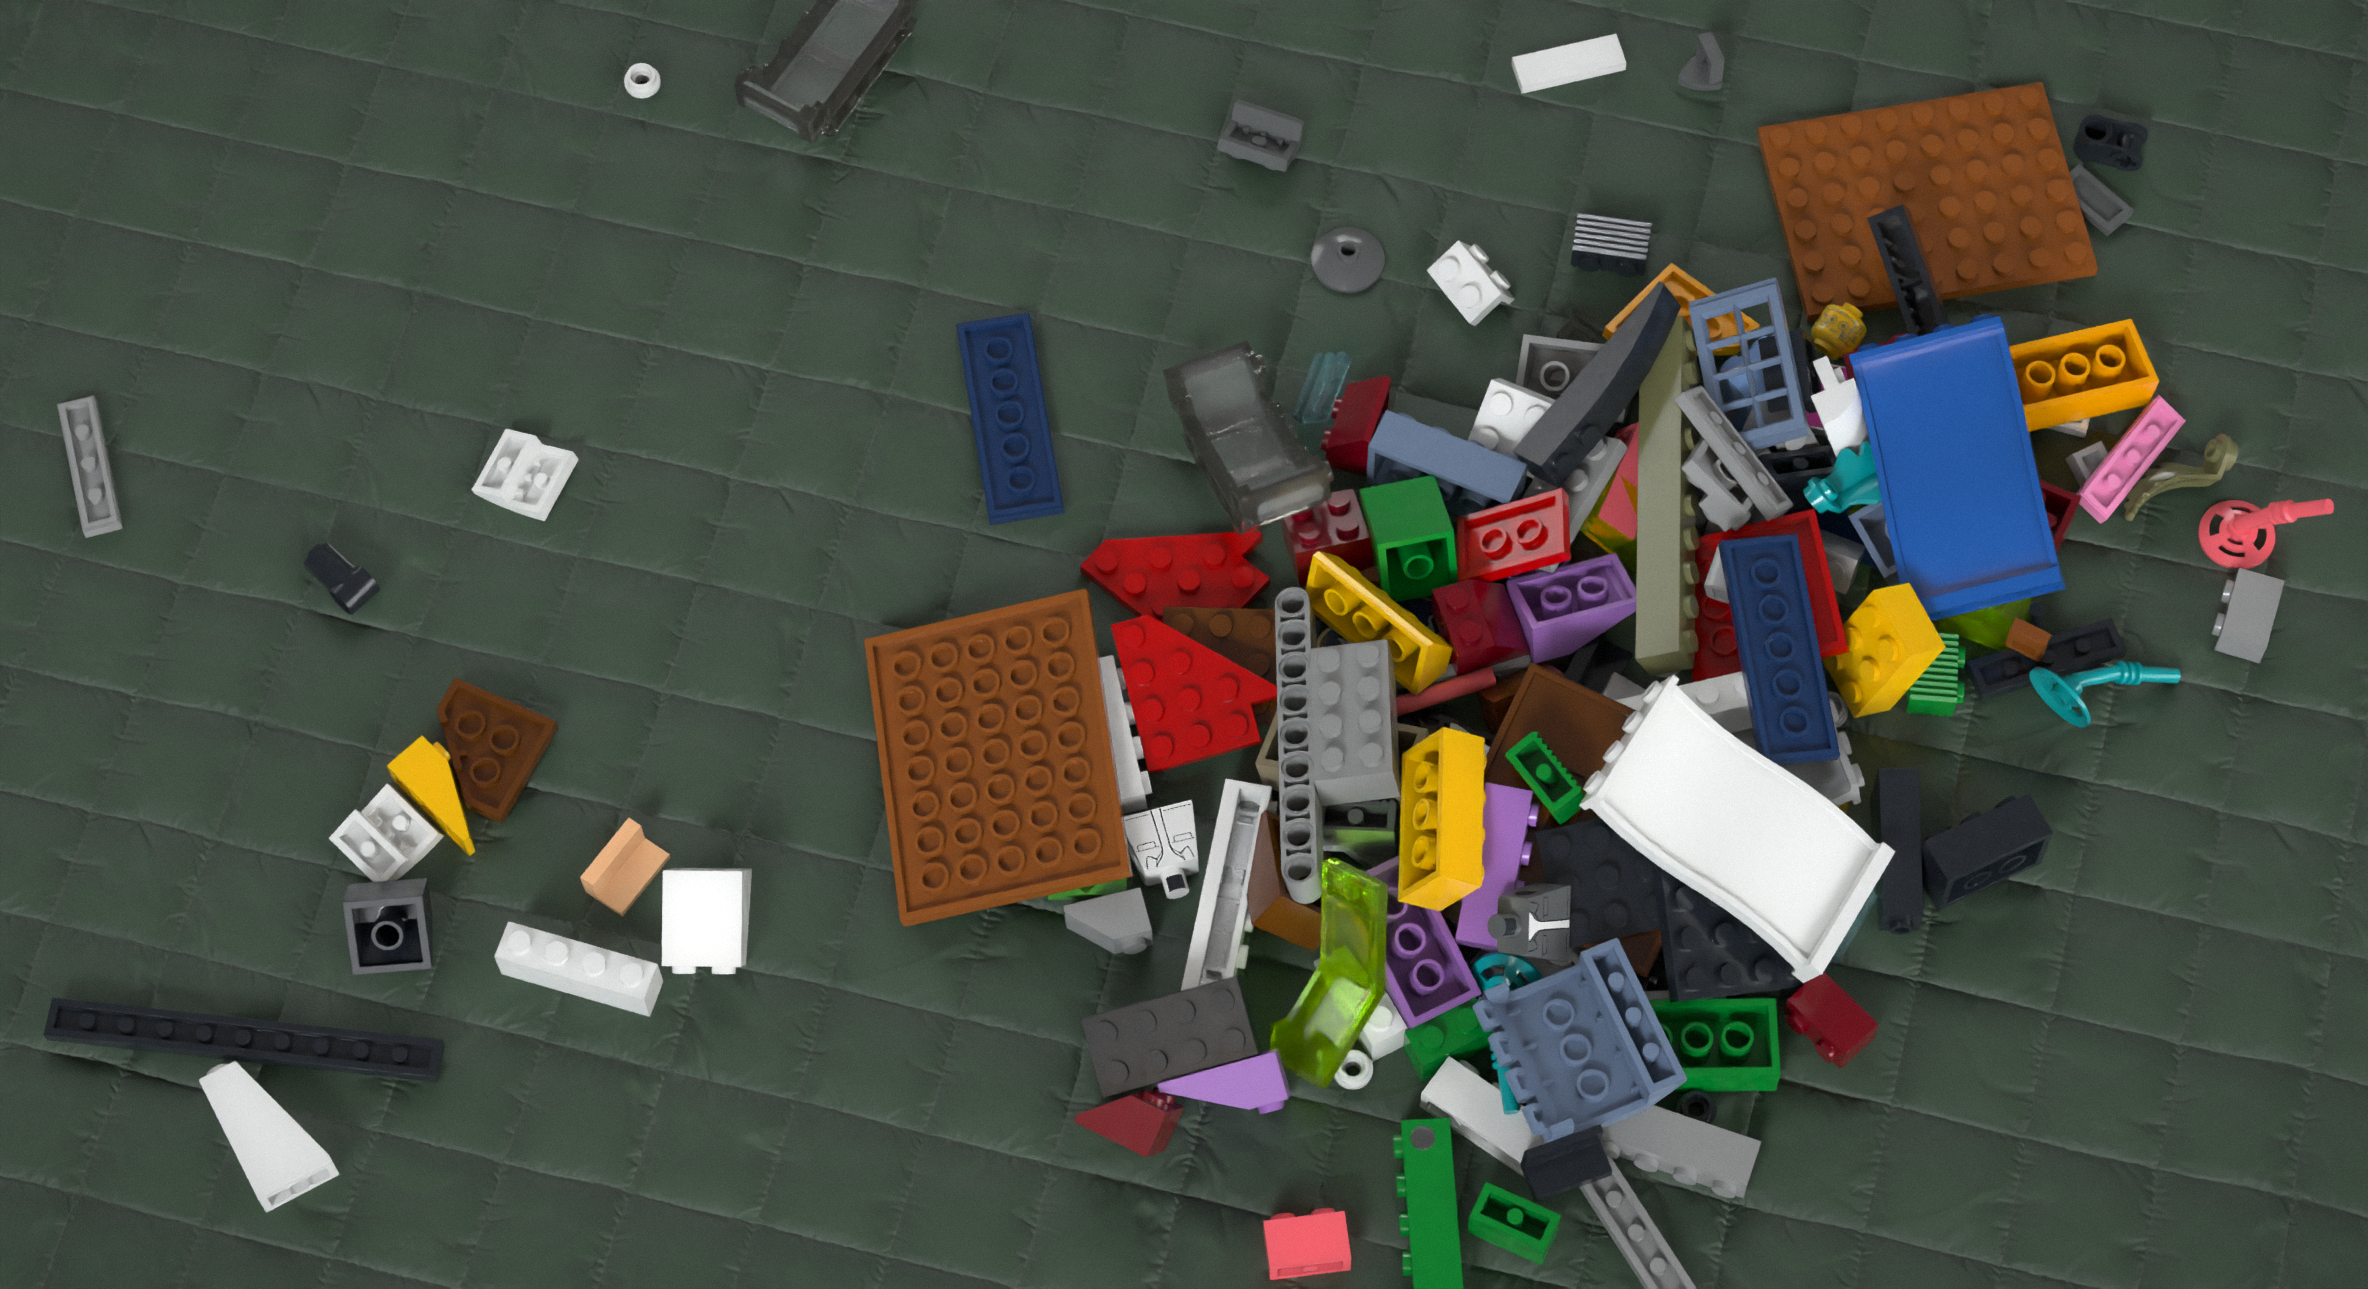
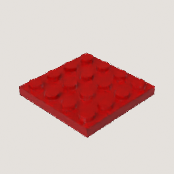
[1691,508,1849,682]

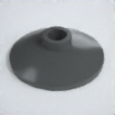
[1311,227,1385,293]

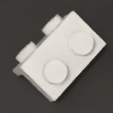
[1427,240,1514,326]

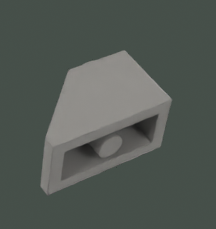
[1063,887,1153,954]

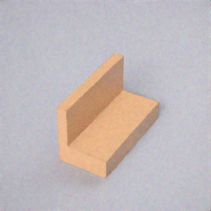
[580,818,670,917]

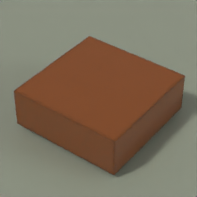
[2005,617,2052,661]

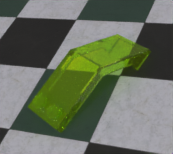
[1270,857,1388,1089]

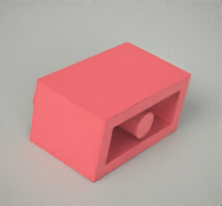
[1263,1208,1351,1280]

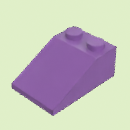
[1507,553,1636,664]
[1157,1048,1291,1114]

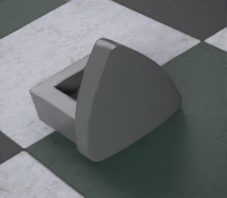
[1678,32,1725,91]

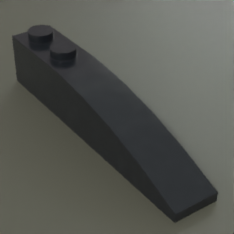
[1867,204,1950,336]
[1513,281,1681,489]

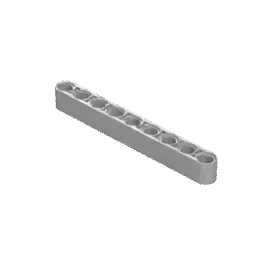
[1275,587,1324,904]

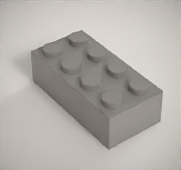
[1310,639,1401,806]

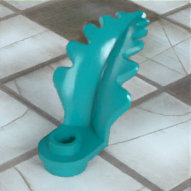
[1803,441,1882,514]

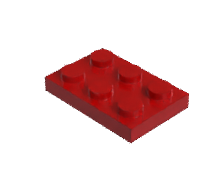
[1457,488,1571,582]

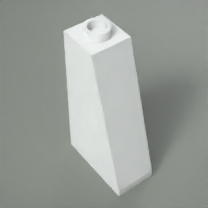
[199,1061,340,1213]

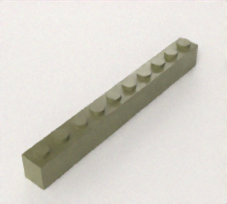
[1635,316,1701,676]

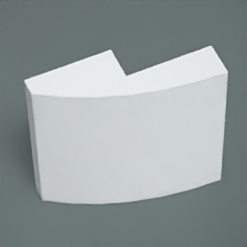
[472,429,579,521]
[329,783,444,882]

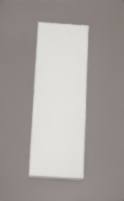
[1512,34,1627,94]

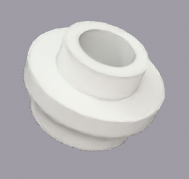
[624,63,661,98]
[1333,1050,1373,1090]

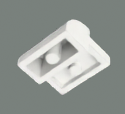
[1811,356,1870,458]

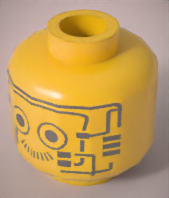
[1811,303,1867,360]

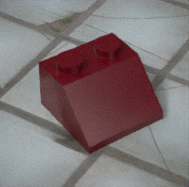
[1320,376,1392,477]
[1431,579,1530,676]
[1074,1087,1184,1157]

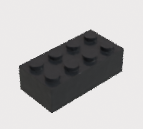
[1081,975,1262,1097]

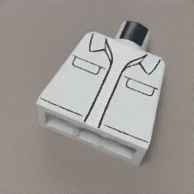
[1124,800,1199,899]

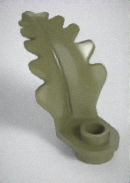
[2124,434,2238,521]

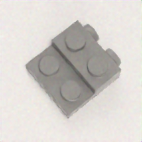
[1681,437,1755,532]

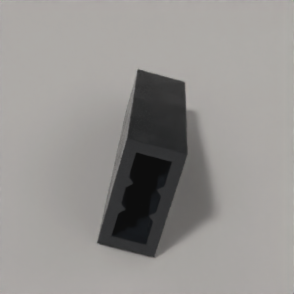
[1870,768,1923,935]

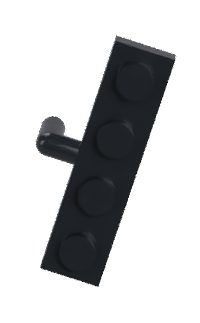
[1966,603,2127,701]

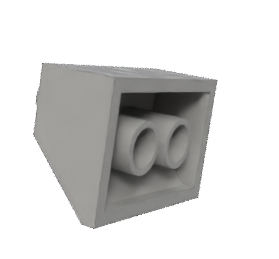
[1516,334,1633,424]

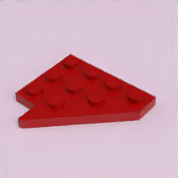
[1080,531,1270,623]
[1111,614,1277,774]

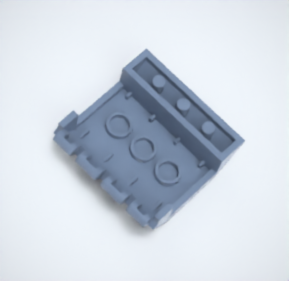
[1472,938,1687,1142]

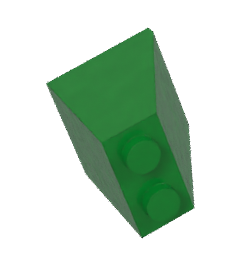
[1359,475,1458,602]

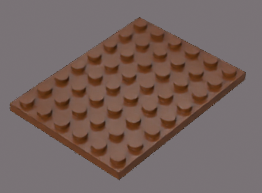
[1757,82,2098,322]
[864,588,1133,927]

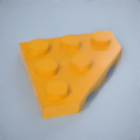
[1602,263,1760,356]

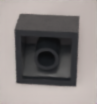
[343,878,433,975]

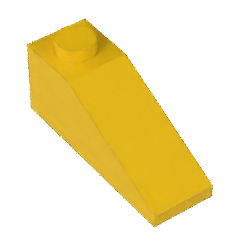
[387,736,475,857]

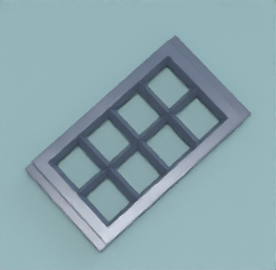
[1689,277,1809,451]

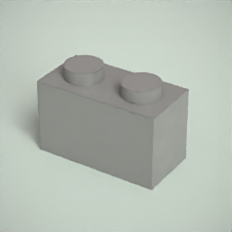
[2211,568,2284,663]

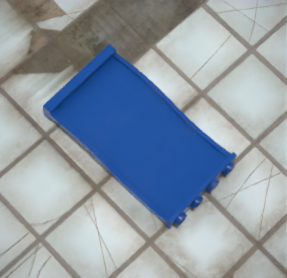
[1849,314,2066,621]

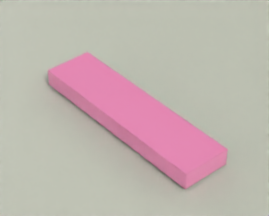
[2076,395,2186,524]

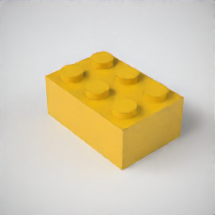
[1822,583,1946,718]

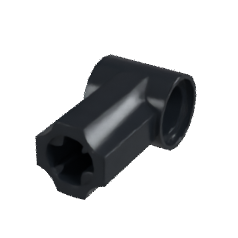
[303,542,380,615]

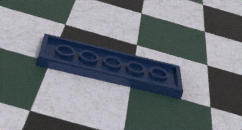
[956,312,1064,525]
[1718,533,1840,766]

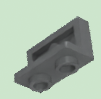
[1217,100,1305,172]

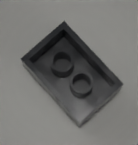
[1921,794,2053,911]

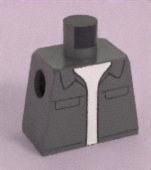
[1487,882,1571,962]

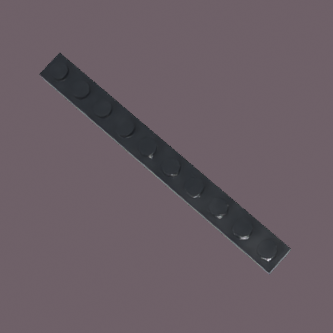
[43,998,445,1083]

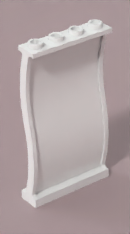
[1579,674,1896,983]

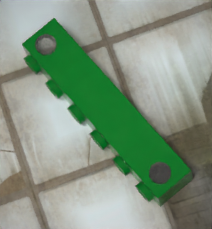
[1393,1118,1463,1289]

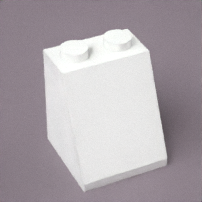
[662,868,752,974]

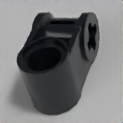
[2073,114,2148,171]

